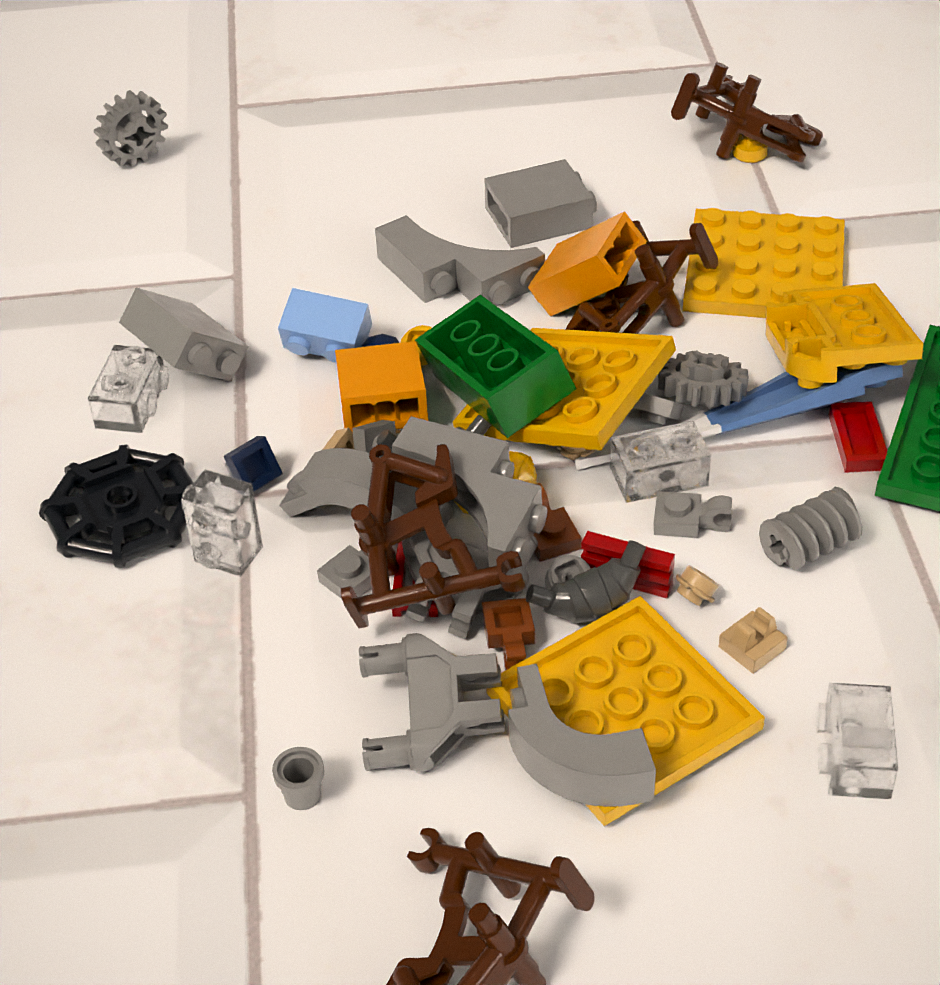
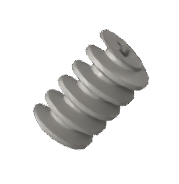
[759,486,862,569]

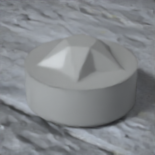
[545,555,591,590]

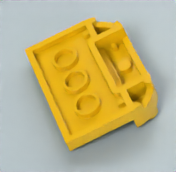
[765,283,923,389]

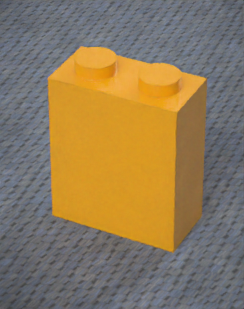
[528,211,647,317]
[335,341,428,433]

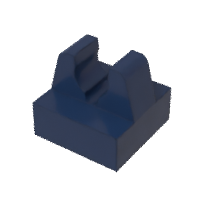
[223,436,283,495]

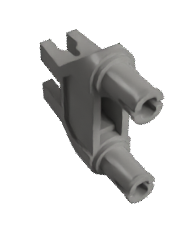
[402,502,538,639]
[359,633,505,773]

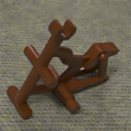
[671,62,823,163]
[565,220,718,334]
[341,444,526,629]
[386,827,595,985]

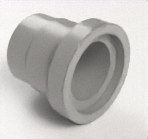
[272,747,325,810]

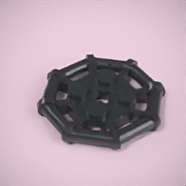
[39,444,204,568]

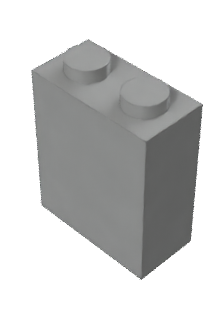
[484,159,597,248]
[119,287,249,381]

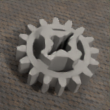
[93,90,169,167]
[658,350,749,409]

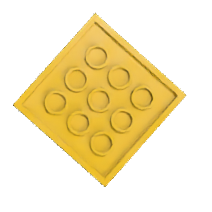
[683,208,845,318]
[452,328,676,450]
[486,596,765,826]

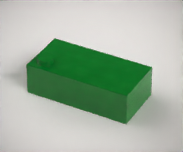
[415,294,576,438]

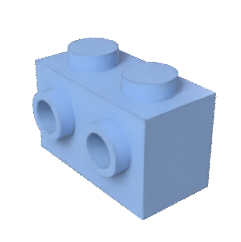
[278,288,372,363]

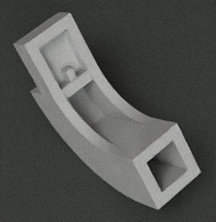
[279,448,418,520]
[508,664,656,807]

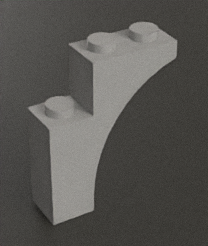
[375,215,545,306]
[392,416,547,575]

